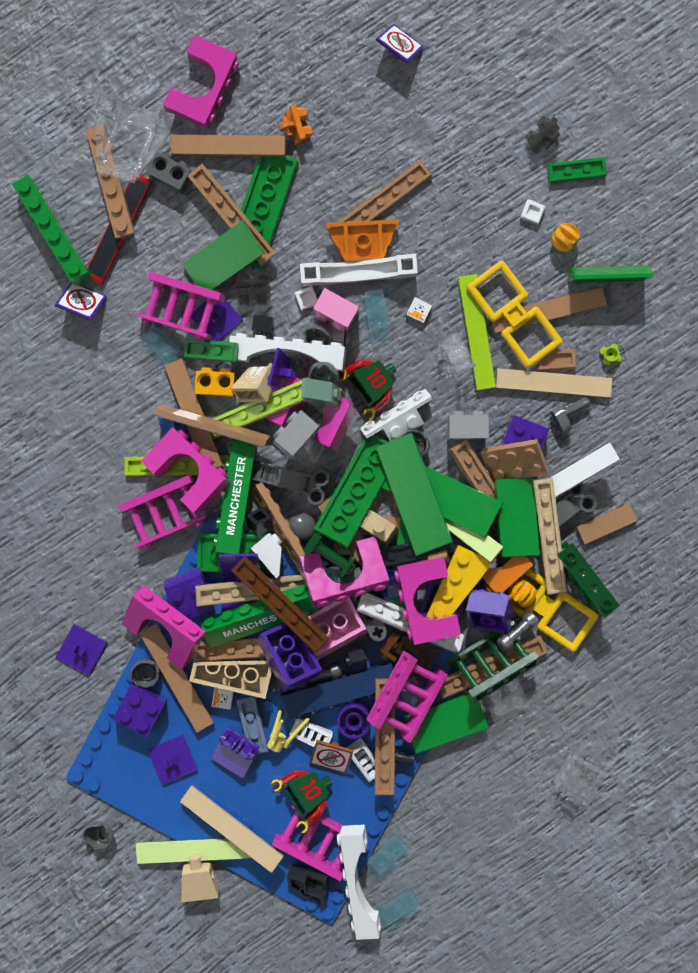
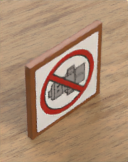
[309,740,354,774]

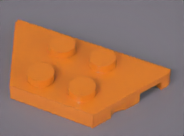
[325,219,399,262]

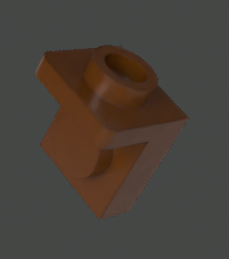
[379,630,400,662]

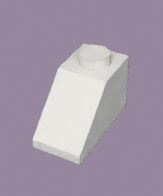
[251,533,282,578]

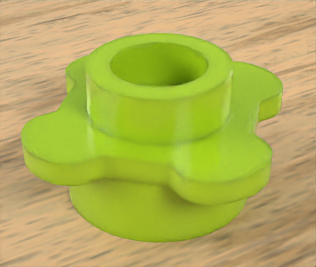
[600,344,622,365]

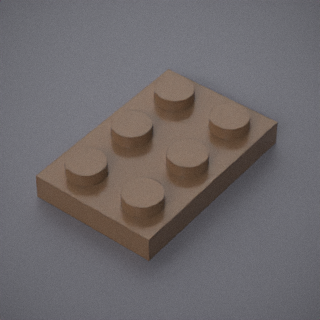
[481,439,549,483]

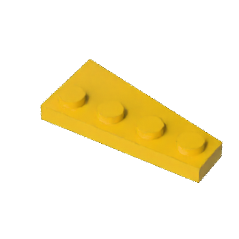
[426,545,494,618]

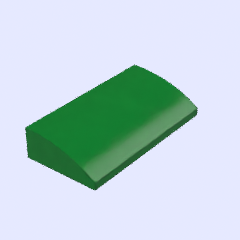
[568,265,653,283]

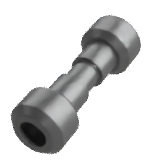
[497,612,538,651]
[297,662,342,689]

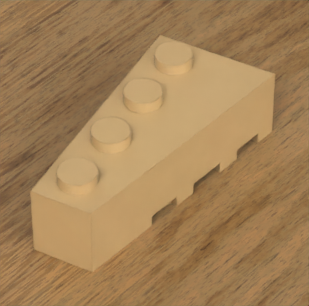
[189,660,272,699]

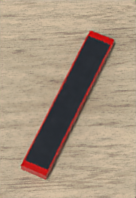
[88,172,152,284]

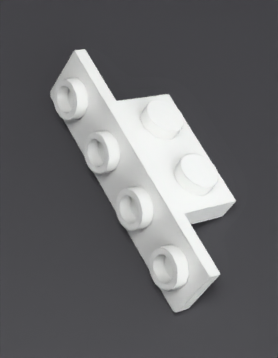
[360,389,432,441]

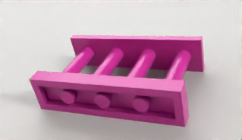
[136,272,226,342]
[118,475,209,549]
[366,651,448,743]
[272,804,344,881]

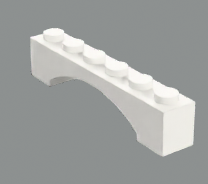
[300,254,418,287]
[229,333,347,372]
[337,825,381,940]

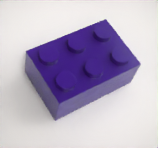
[258,623,322,692]

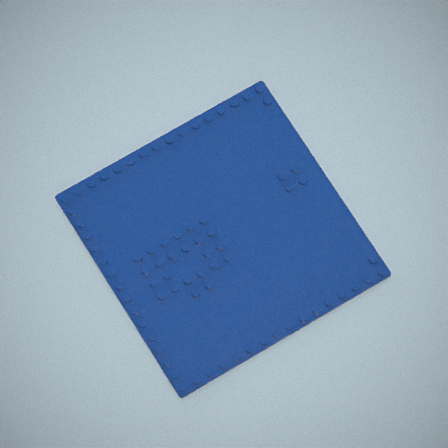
[66,513,476,924]

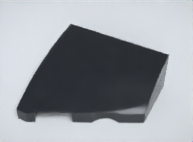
[287,864,329,909]

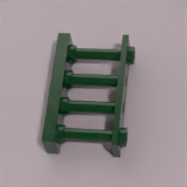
[303,532,355,577]
[556,541,620,618]
[448,621,540,704]

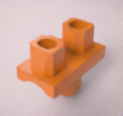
[279,105,313,145]

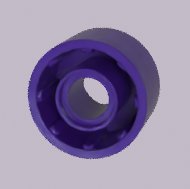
[337,702,370,739]

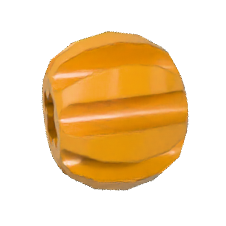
[551,223,580,252]
[508,579,537,608]

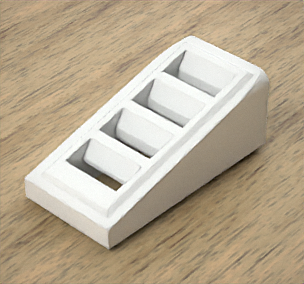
[290,718,333,747]
[347,738,375,782]

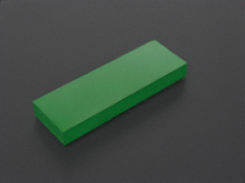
[547,157,607,184]
[184,339,239,363]

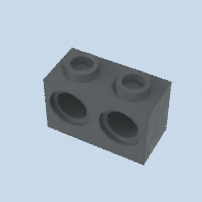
[146,151,192,194]

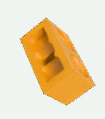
[195,367,236,397]

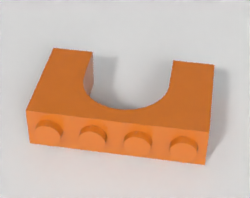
[471,549,533,593]

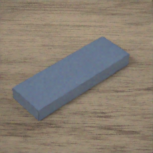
[236,696,269,754]

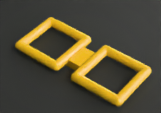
[467,261,563,368]
[511,568,599,652]

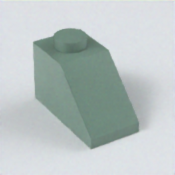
[301,378,341,408]

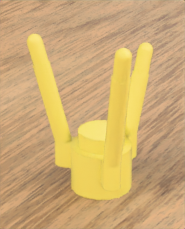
[267,710,309,752]

